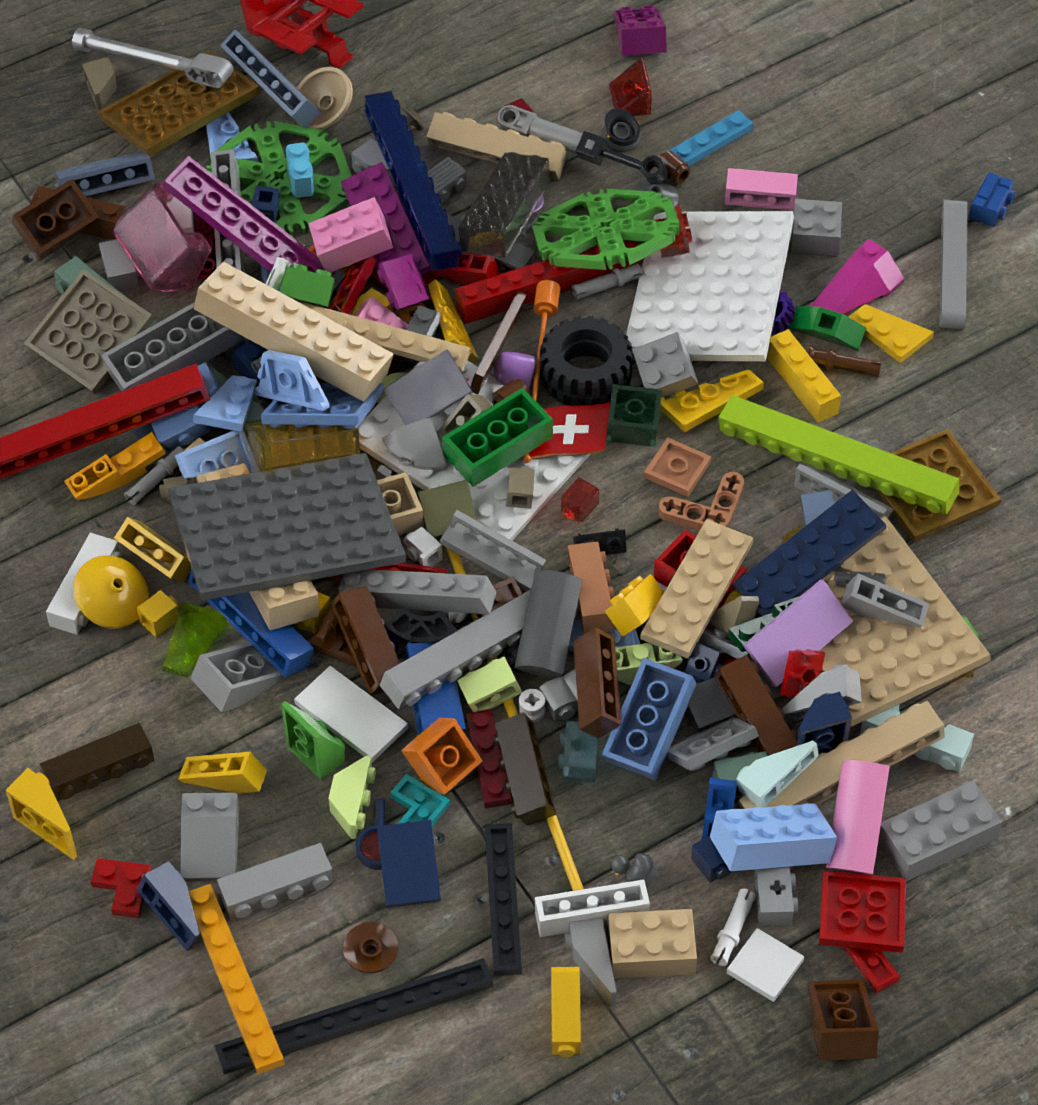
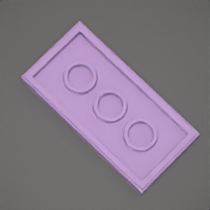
[743,580,853,687]

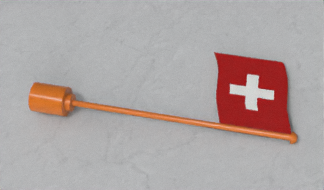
[522,280,610,463]

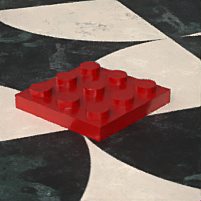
[819,870,906,953]

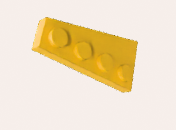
[428,279,479,363]
[655,369,764,432]

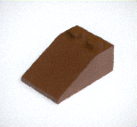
[12,179,99,262]
[807,980,879,1061]

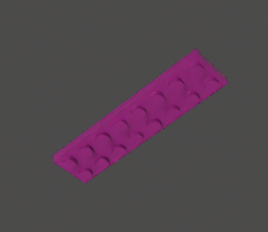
[161,156,336,277]

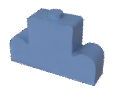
[130,362,220,452]

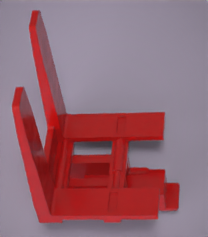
[239,0,364,69]

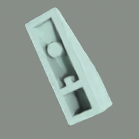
[736,741,819,808]

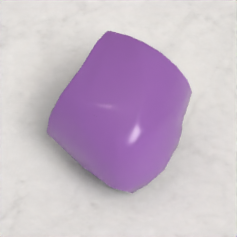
[493,352,536,396]

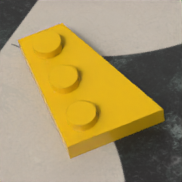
[848,304,934,363]

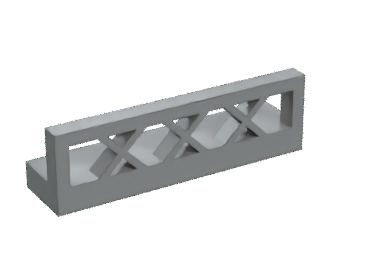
[794,464,893,520]
[439,510,546,592]

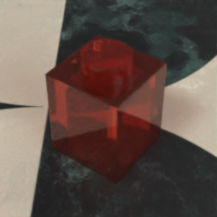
[561,477,599,523]

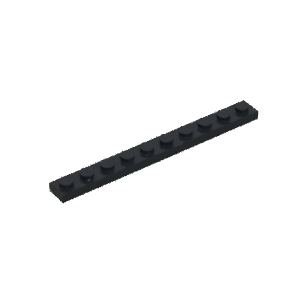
[215,958,493,1075]

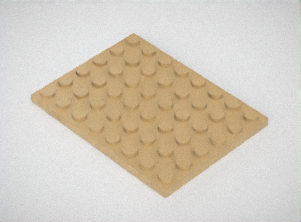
[819,516,991,727]

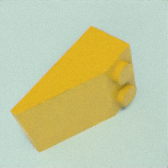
[6,768,77,860]

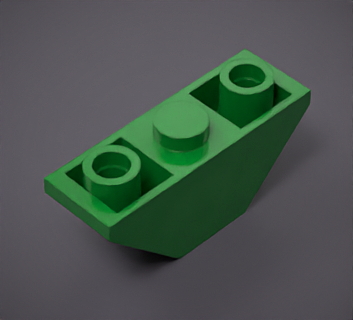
[790,306,866,351]

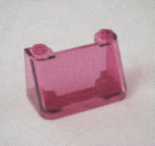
[113,182,212,292]

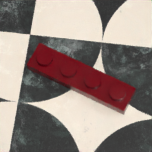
[466,709,511,808]

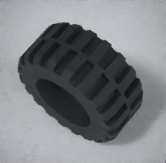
[540,316,633,406]

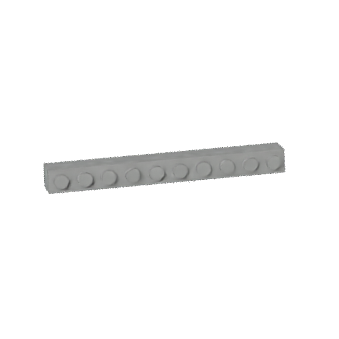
[211,149,249,358]

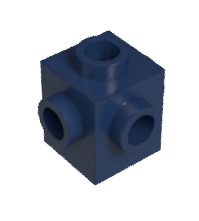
[685,643,727,683]

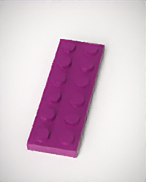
[340,162,431,291]

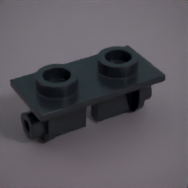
[573,528,627,555]

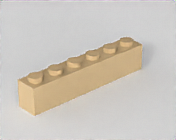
[426,112,567,180]

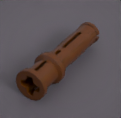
[808,345,881,377]

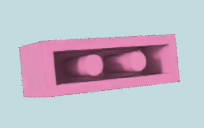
[725,168,798,211]

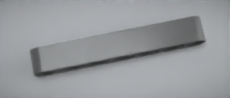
[939,200,967,330]

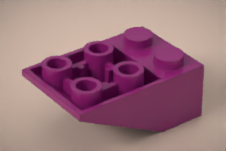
[614,5,667,56]
[377,254,431,310]

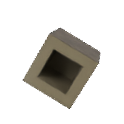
[506,467,535,509]

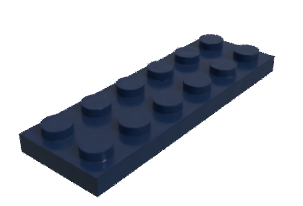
[733,489,887,617]

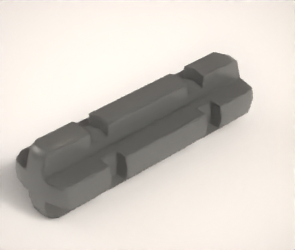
[835,570,886,586]

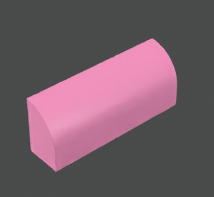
[826,760,890,875]

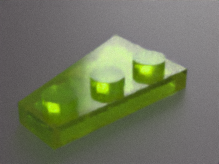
[162,602,229,678]

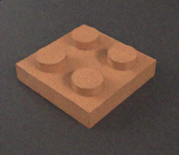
[644,437,711,497]

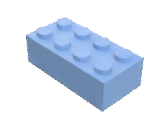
[710,803,837,871]

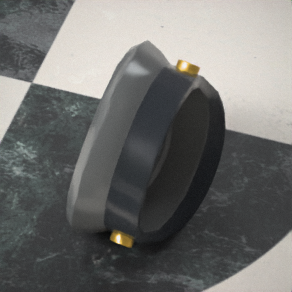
[601,108,641,151]

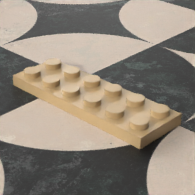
[641,519,753,658]

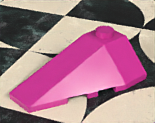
[811,239,904,315]

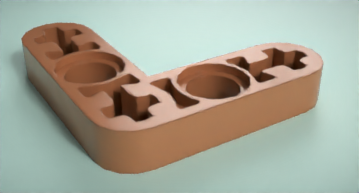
[658,472,744,531]

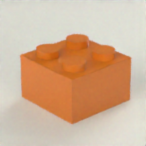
[401,717,482,794]

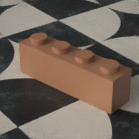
[568,542,614,635]

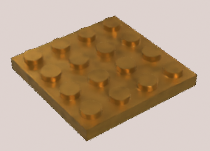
[876,429,1001,542]

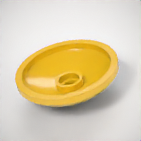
[73,555,149,629]

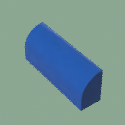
[404,642,466,735]

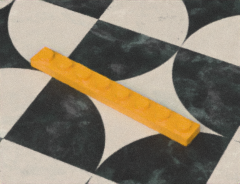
[188,884,285,1075]

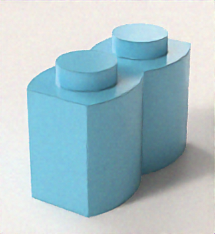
[286,143,314,198]

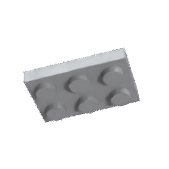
[666,716,759,770]

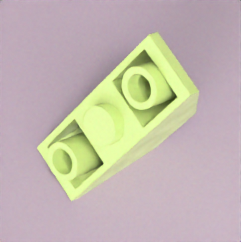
[615,643,682,685]
[329,756,376,839]

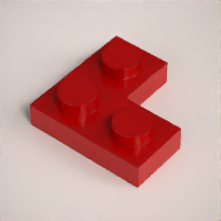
[91,858,151,918]

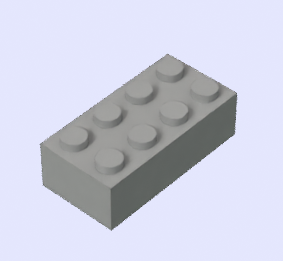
[878,780,1002,882]

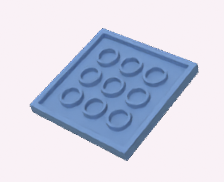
[261,383,384,428]

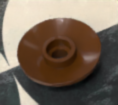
[343,922,399,973]

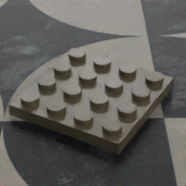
[24,269,155,394]

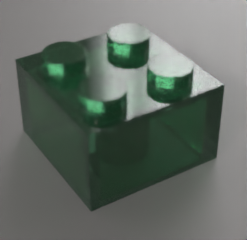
[606,384,662,447]

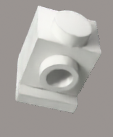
[403,527,443,567]

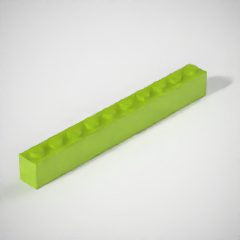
[718,395,959,516]

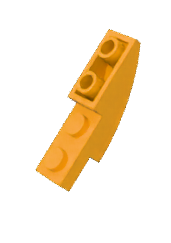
[64,432,166,500]

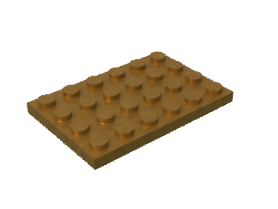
[98,50,261,157]

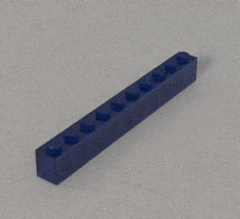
[364,91,462,271]

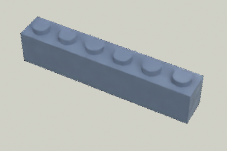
[220,29,321,129]

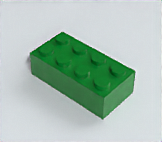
[442,388,553,487]

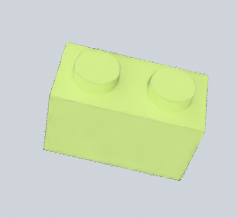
[457,657,522,712]

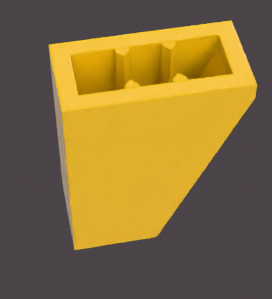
[551,967,581,1057]

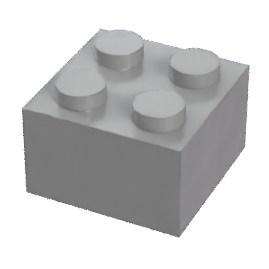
[791,199,842,256]
[632,332,698,401]

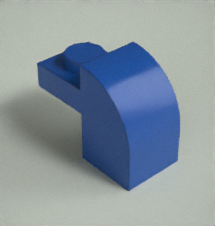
[702,777,737,839]

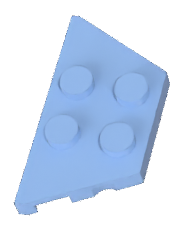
[254,350,330,411]

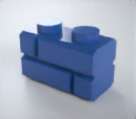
[969,173,1016,227]

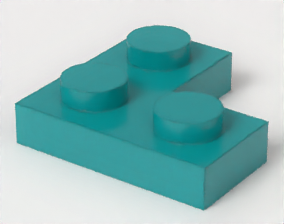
[390,774,450,827]

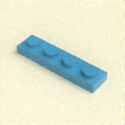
[668,110,753,167]

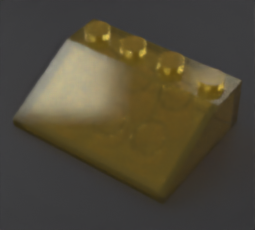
[244,420,360,473]

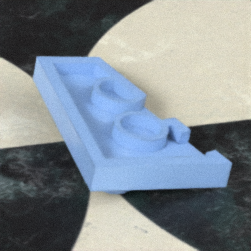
[206,112,258,162]
[193,375,257,432]

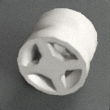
[519,689,545,722]

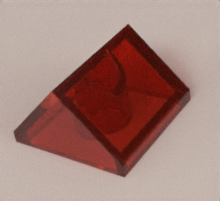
[609,58,652,116]

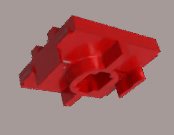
[780,649,825,697]

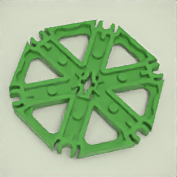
[206,121,351,237]
[532,189,681,270]

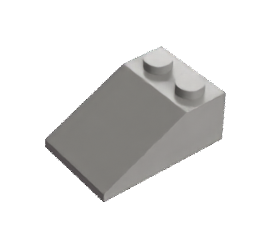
[190,642,285,712]
[181,793,240,881]

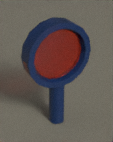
[355,798,385,870]

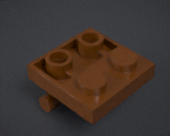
[309,608,357,667]

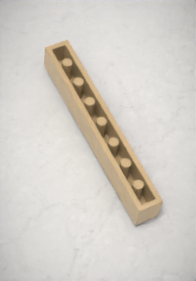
[739,701,945,809]

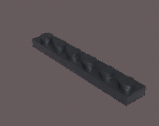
[485,823,522,976]

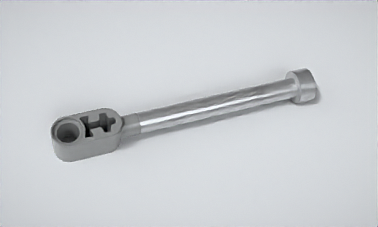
[72,28,234,88]

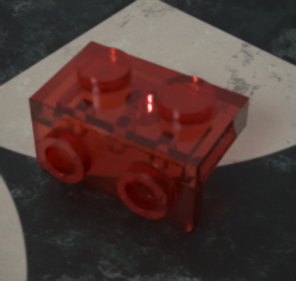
[655,205,693,258]

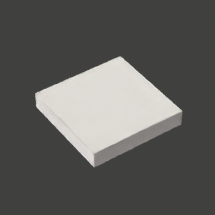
[727,928,804,1002]

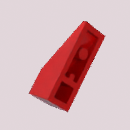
[425,248,500,286]

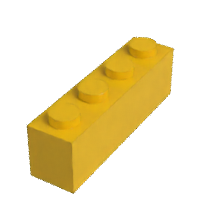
[766,329,841,423]

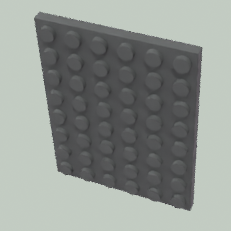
[168,453,406,601]

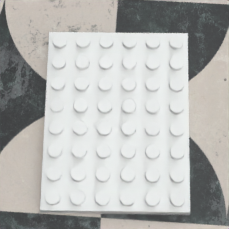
[626,211,794,362]
[348,360,591,541]

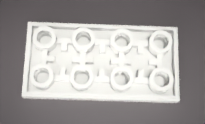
[294,666,408,763]

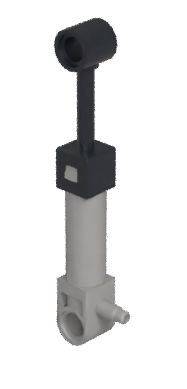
[498,105,668,185]

